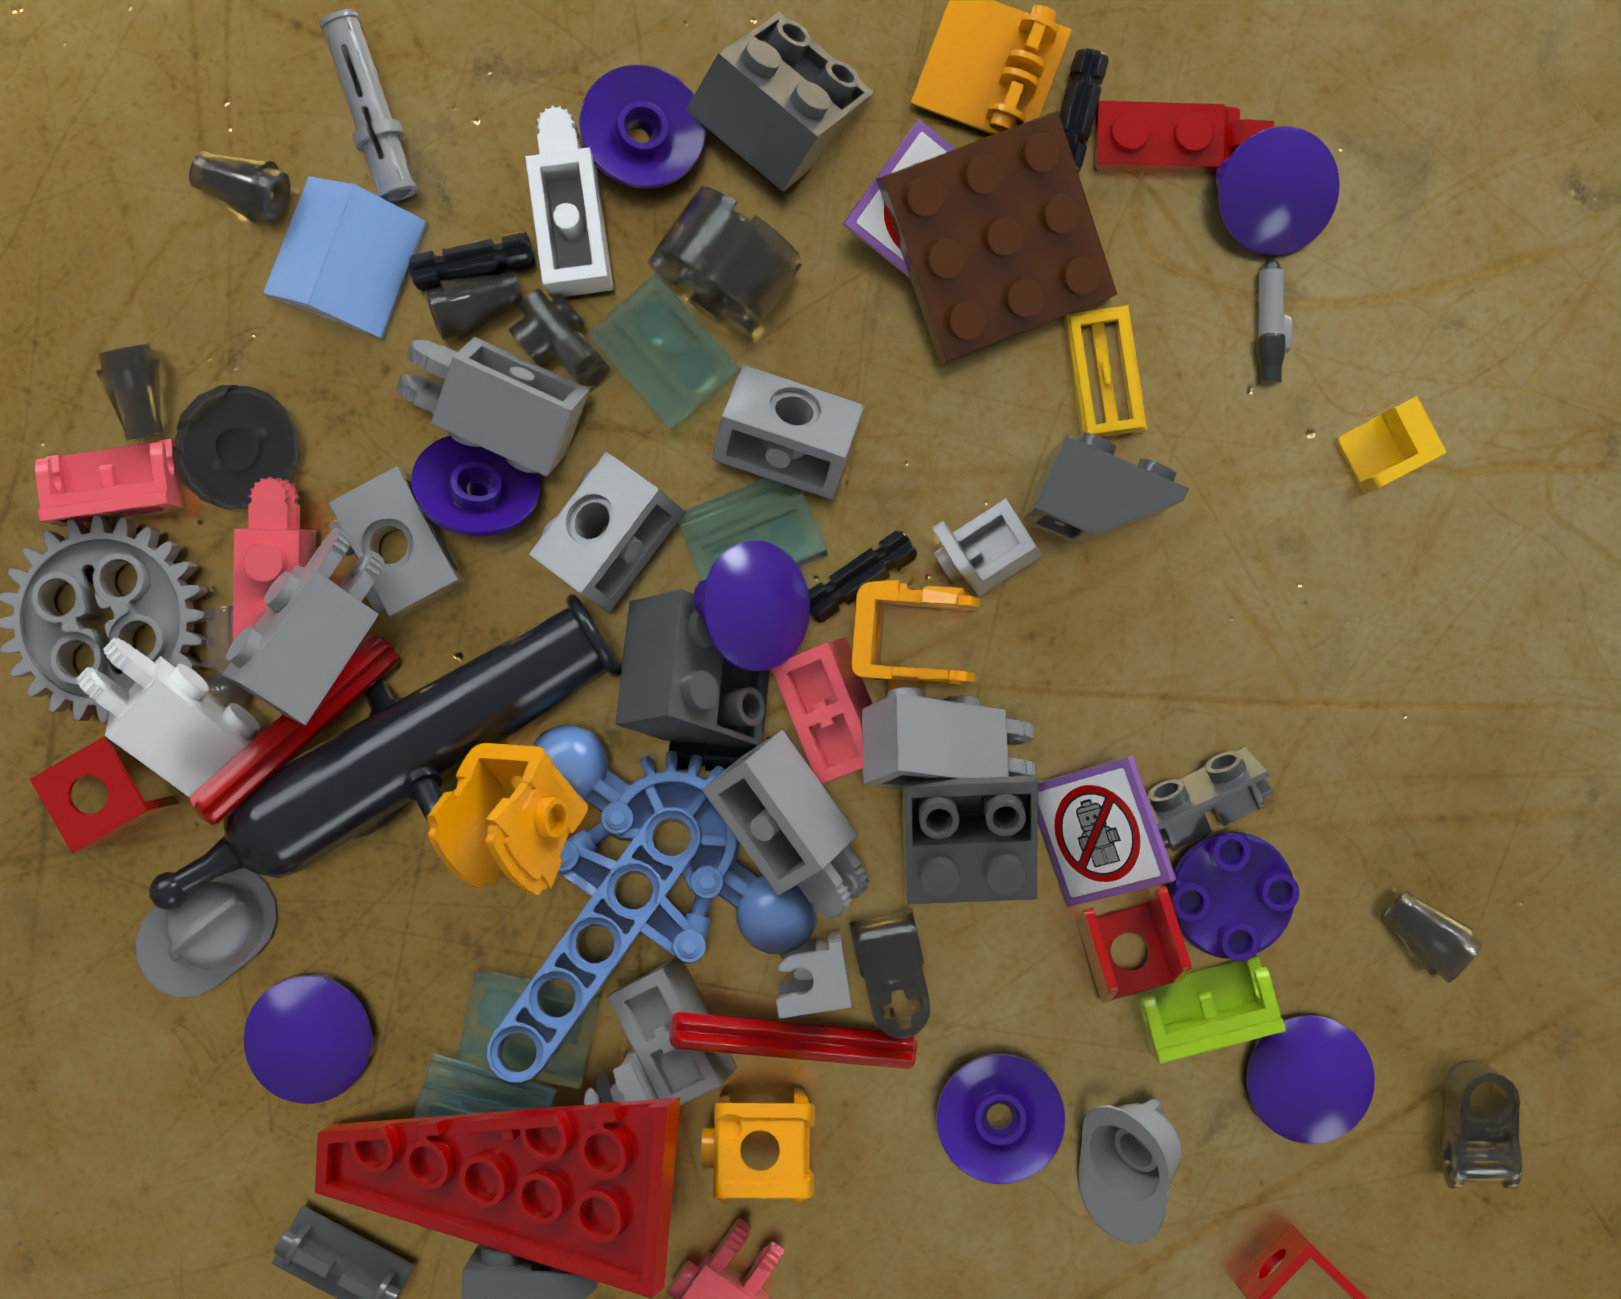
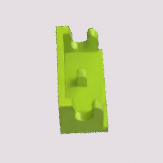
[1135,955,1286,1064]

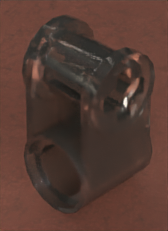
[849,908,930,1038]
[1441,1060,1522,1189]

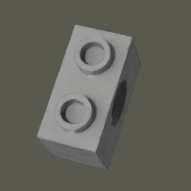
[712,365,865,500]
[529,451,685,613]
[329,466,467,619]

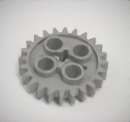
[0,515,212,723]

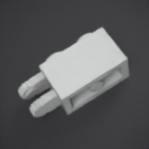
[525,105,614,299]
[76,637,262,797]

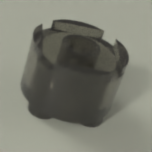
[647,186,802,336]

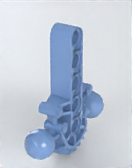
[487,725,817,1082]

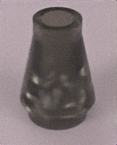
[189,151,291,223]
[425,271,525,341]
[95,344,164,440]
[1381,890,1482,983]

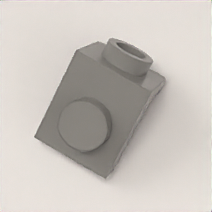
[932,498,1043,597]

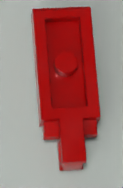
[1094,101,1274,173]

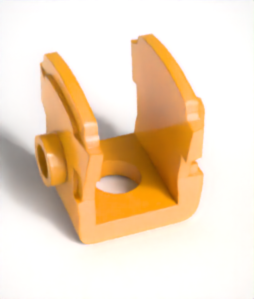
[852,580,982,693]
[427,743,588,895]
[701,1087,815,1207]

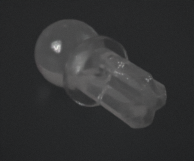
[200,606,253,712]

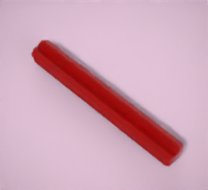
[189,636,399,825]
[669,1012,917,1069]

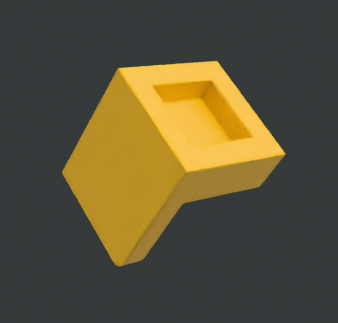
[1336,396,1447,494]

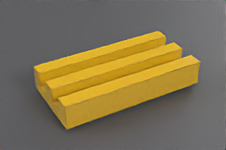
[1063,305,1147,438]

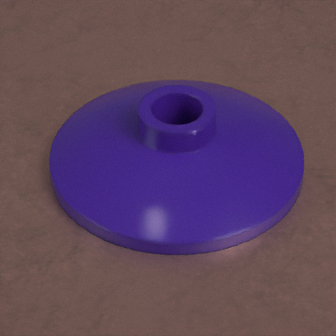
[579,65,706,188]
[411,435,540,537]
[936,1054,1065,1184]

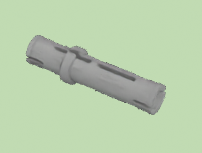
[319,9,418,203]

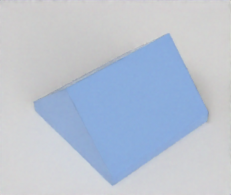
[263,176,428,340]

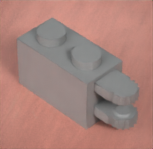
[396,337,590,476]
[222,527,385,725]
[862,687,1035,790]
[702,730,870,919]

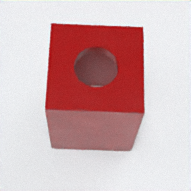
[30,736,178,854]
[1078,887,1192,1003]
[1235,1224,1369,1299]

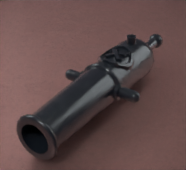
[149,594,622,910]

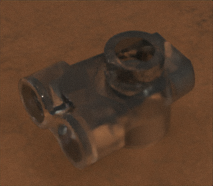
[508,288,610,389]

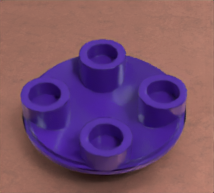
[1215,126,1340,255]
[693,541,810,671]
[1169,832,1299,961]
[244,974,374,1104]
[1247,1015,1375,1144]

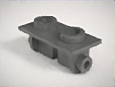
[1147,747,1273,852]
[271,1206,415,1299]

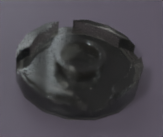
[173,385,302,511]

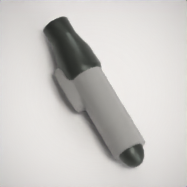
[1257,259,1292,384]

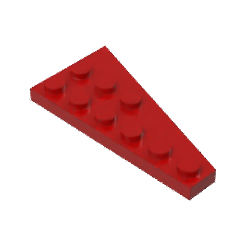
[315,1097,681,1299]

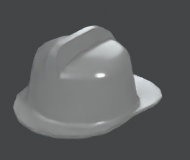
[135,868,277,998]
[1078,1099,1183,1244]

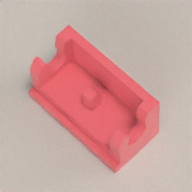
[35,439,185,527]
[771,637,872,784]

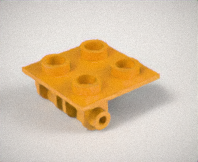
[910,0,1072,135]

